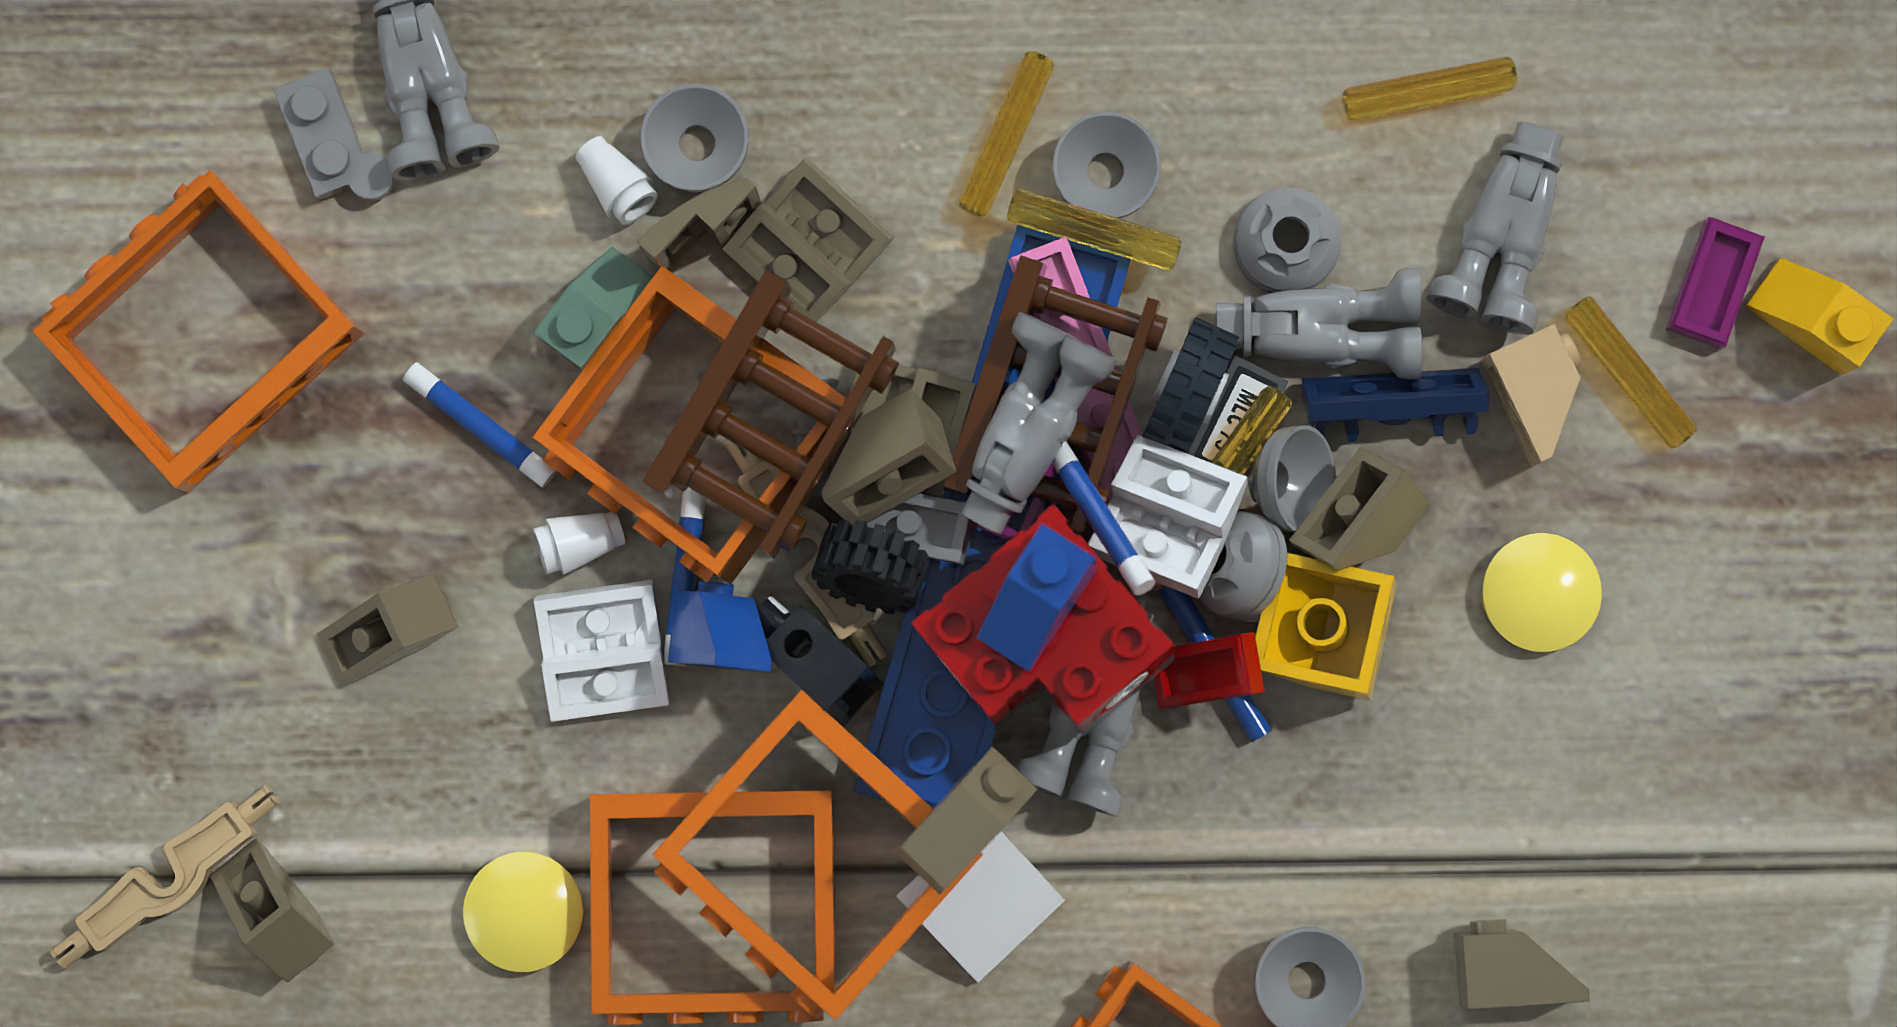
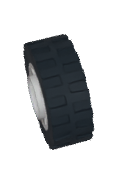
[1142,317,1240,454]

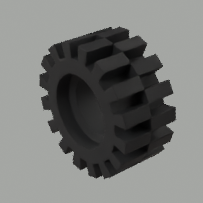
[811,520,929,614]

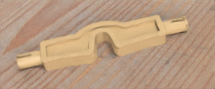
[724,440,889,668]
[50,784,281,970]

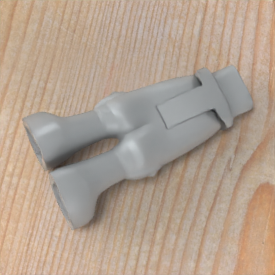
[372,0,499,180]
[1426,122,1563,335]
[1216,268,1422,380]
[961,312,1118,534]
[1015,612,1154,817]

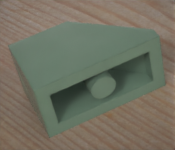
[533,247,653,371]

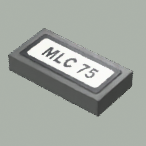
[1188,355,1289,475]

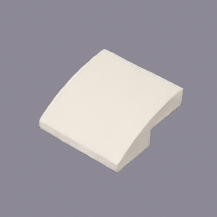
[1088,434,1248,599]
[534,579,670,722]
[896,831,1065,983]

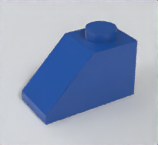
[976,523,1098,672]
[668,581,772,672]

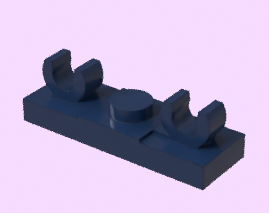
[1302,368,1489,442]

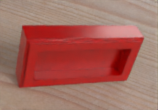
[1154,632,1265,710]

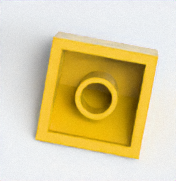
[1256,553,1397,701]

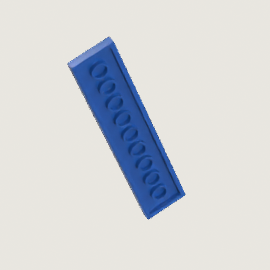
[853,220,1133,808]

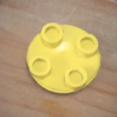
[1481,533,1602,652]
[463,851,585,972]

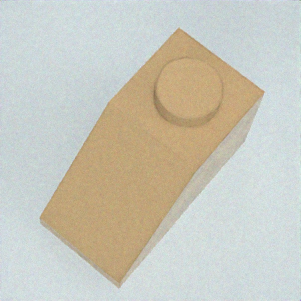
[1481,324,1581,467]

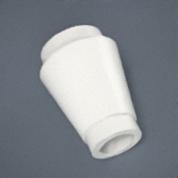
[575,136,658,225]
[533,512,625,575]

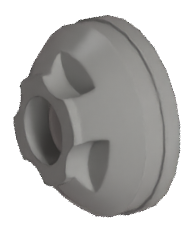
[640,84,749,193]
[1053,112,1161,220]
[1233,187,1341,293]
[1248,425,1336,534]
[1199,511,1287,621]
[1255,927,1365,1027]

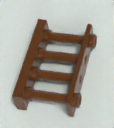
[944,255,1168,533]
[642,269,899,559]

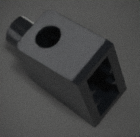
[757,596,884,727]

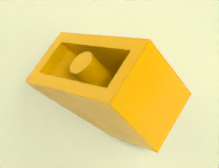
[1744,258,1894,375]

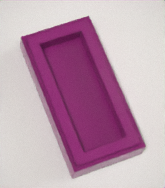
[1666,217,1765,349]

